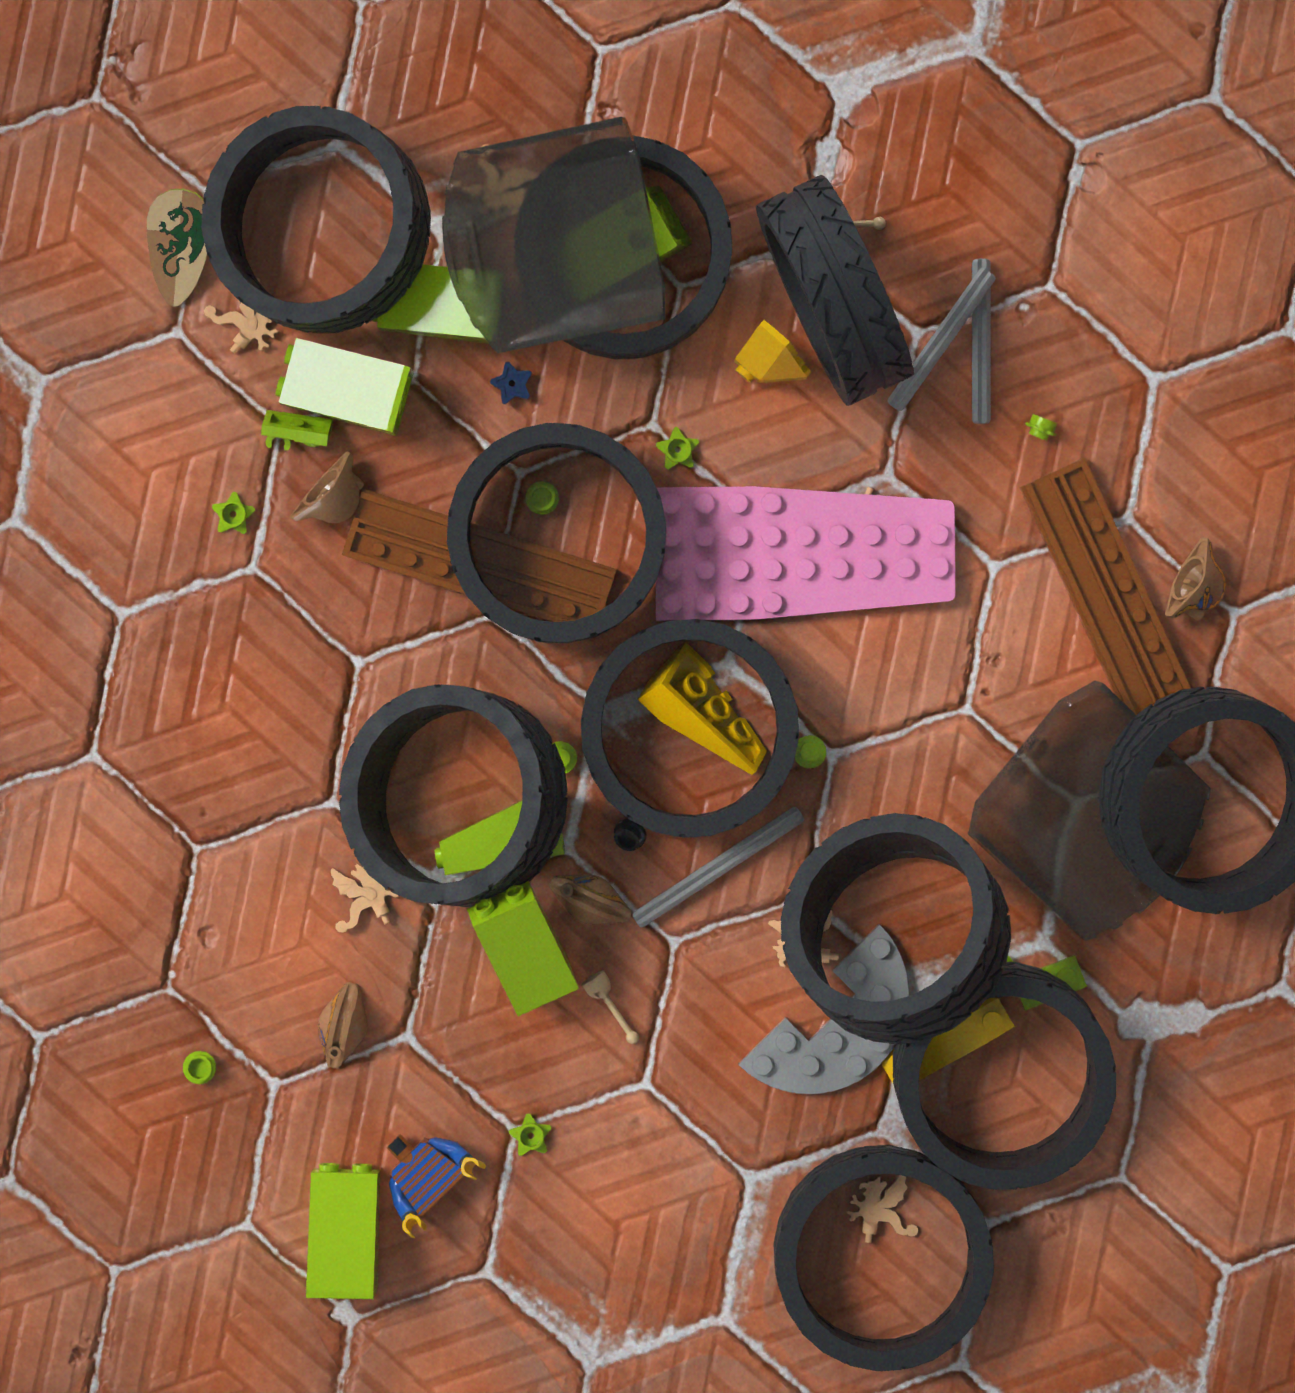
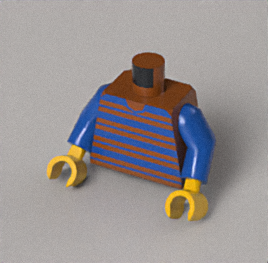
[386,1134,486,1238]

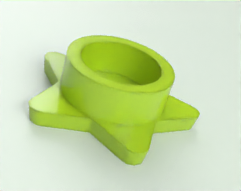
[656,427,699,469]
[212,492,255,534]
[508,1113,551,1156]

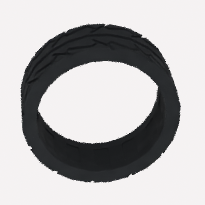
[201,106,431,333]
[514,135,732,360]
[756,175,914,406]
[447,423,666,643]
[581,619,799,838]
[339,684,568,907]
[1099,686,1295,914]
[781,813,1011,1044]
[893,962,1116,1190]
[773,1145,994,1371]

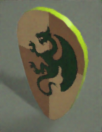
[147,189,207,307]

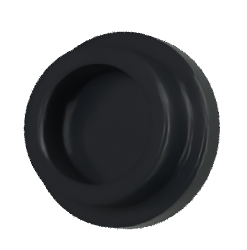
[614,819,647,851]

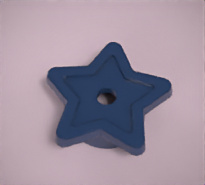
[490,361,532,405]

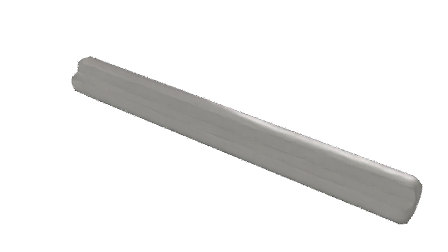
[972,259,991,424]
[887,268,996,411]

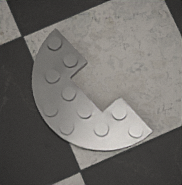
[738,924,909,1094]

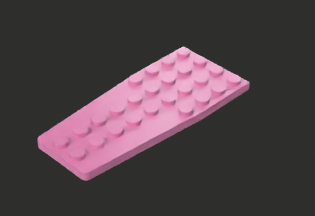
[656,486,955,621]

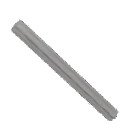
[632,807,804,927]

